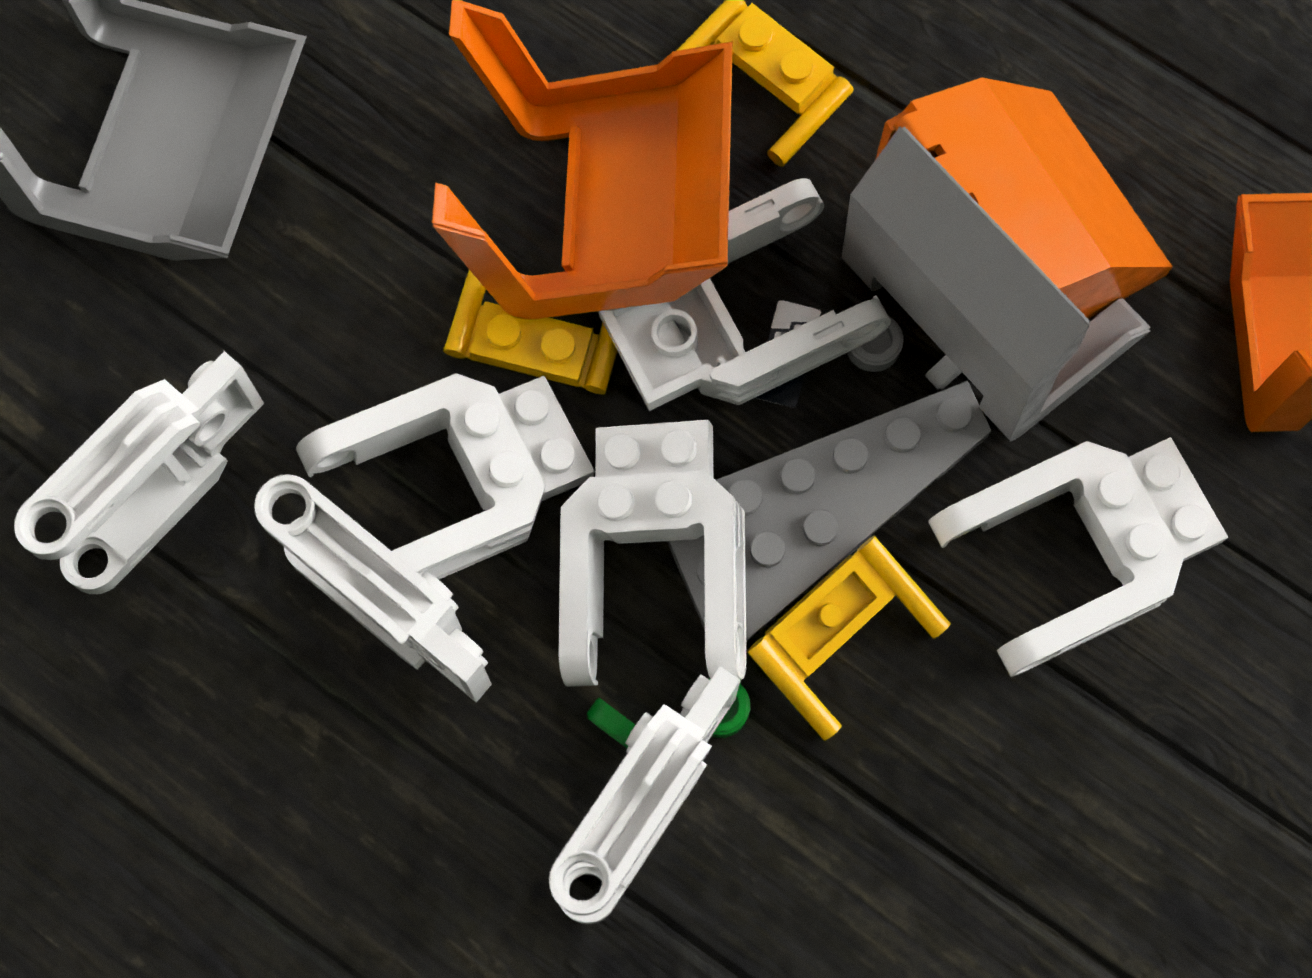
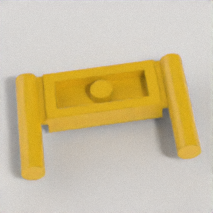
[676,0,853,167]
[443,270,618,394]
[747,535,951,741]

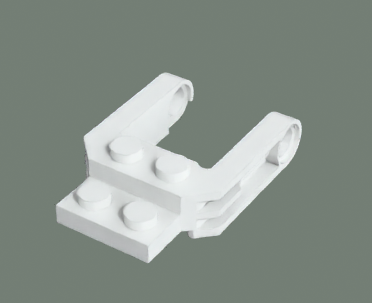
[598,178,891,411]
[14,351,264,594]
[296,373,595,580]
[559,420,746,687]
[928,437,1228,677]
[255,475,492,702]
[549,666,741,924]

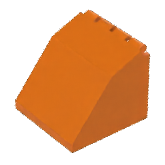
[875,77,1173,319]

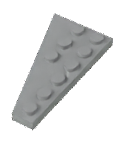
[667,381,991,642]

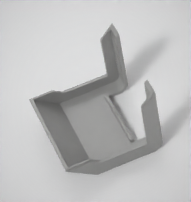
[0,0,307,260]
[842,127,1151,441]

